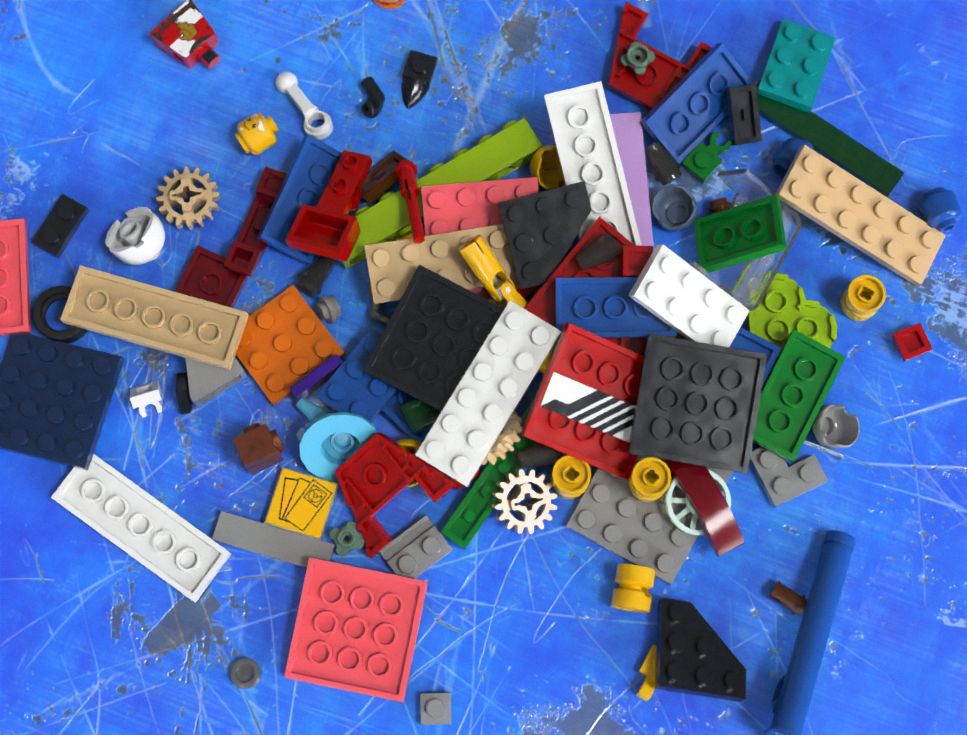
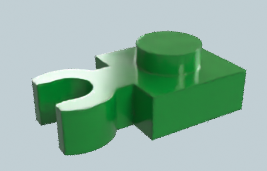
[681,131,732,184]

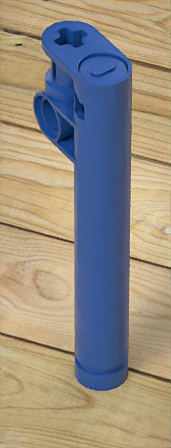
[764,530,856,735]

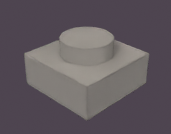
[420,693,452,725]

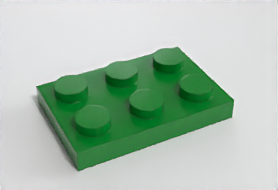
[694,194,787,274]

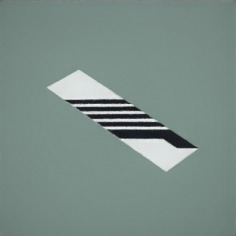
[541,372,635,442]

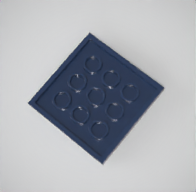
[0,333,125,471]

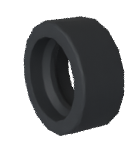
[33,285,88,343]

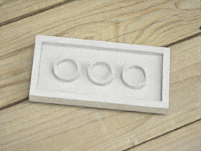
[628,244,750,347]

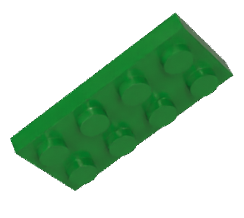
[753,329,846,462]

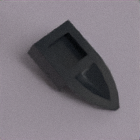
[401,50,438,109]

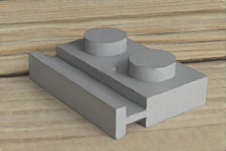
[379,515,453,579]

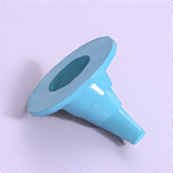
[295,398,378,482]

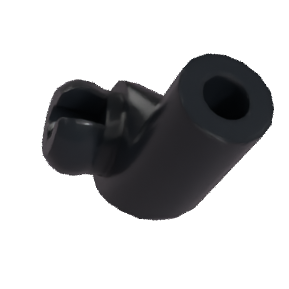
[360,76,385,118]

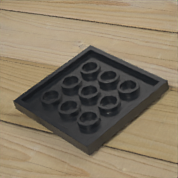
[363,264,504,412]
[627,334,767,474]

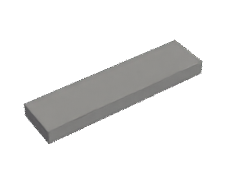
[212,511,336,568]

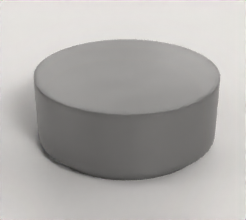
[230,658,262,689]

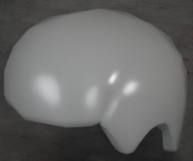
[812,404,860,449]

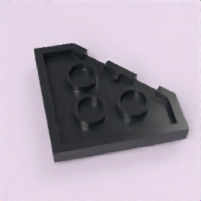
[498,181,592,290]
[655,598,746,702]

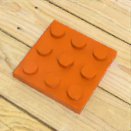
[236,285,345,406]

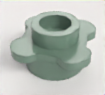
[621,42,655,75]
[330,522,364,556]

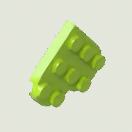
[746,273,838,360]

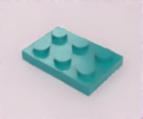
[757,18,836,113]

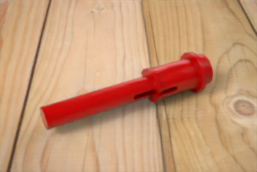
[394,160,425,244]

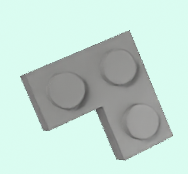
[750,447,828,508]

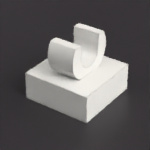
[129,380,162,418]

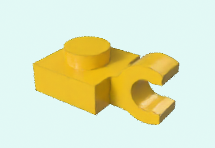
[636,644,657,701]

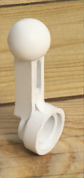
[275,72,333,140]

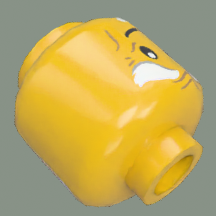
[235,112,279,155]

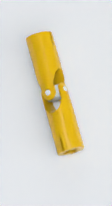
[458,235,528,309]

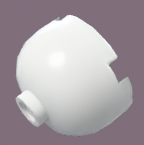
[105,207,166,265]

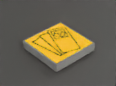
[264,467,339,541]

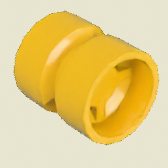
[840,275,886,322]
[551,455,591,499]
[629,457,671,502]
[611,564,656,613]

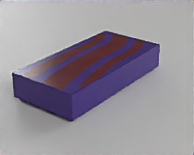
[290,354,343,401]

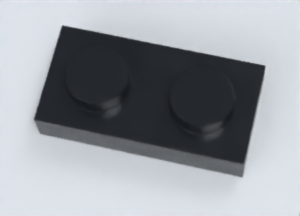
[725,84,762,145]
[32,194,89,259]

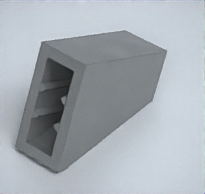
[185,357,247,408]

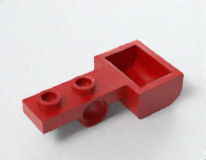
[286,150,372,262]

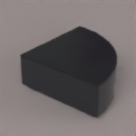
[176,372,192,414]

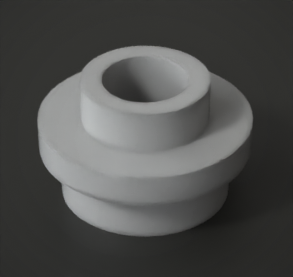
[316,295,341,324]

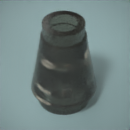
[644,141,682,186]
[575,232,622,271]
[295,256,336,298]
[516,442,563,469]

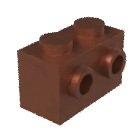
[232,423,285,475]

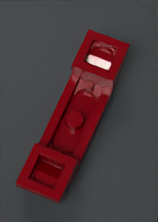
[223,167,287,277]
[662,459,744,557]

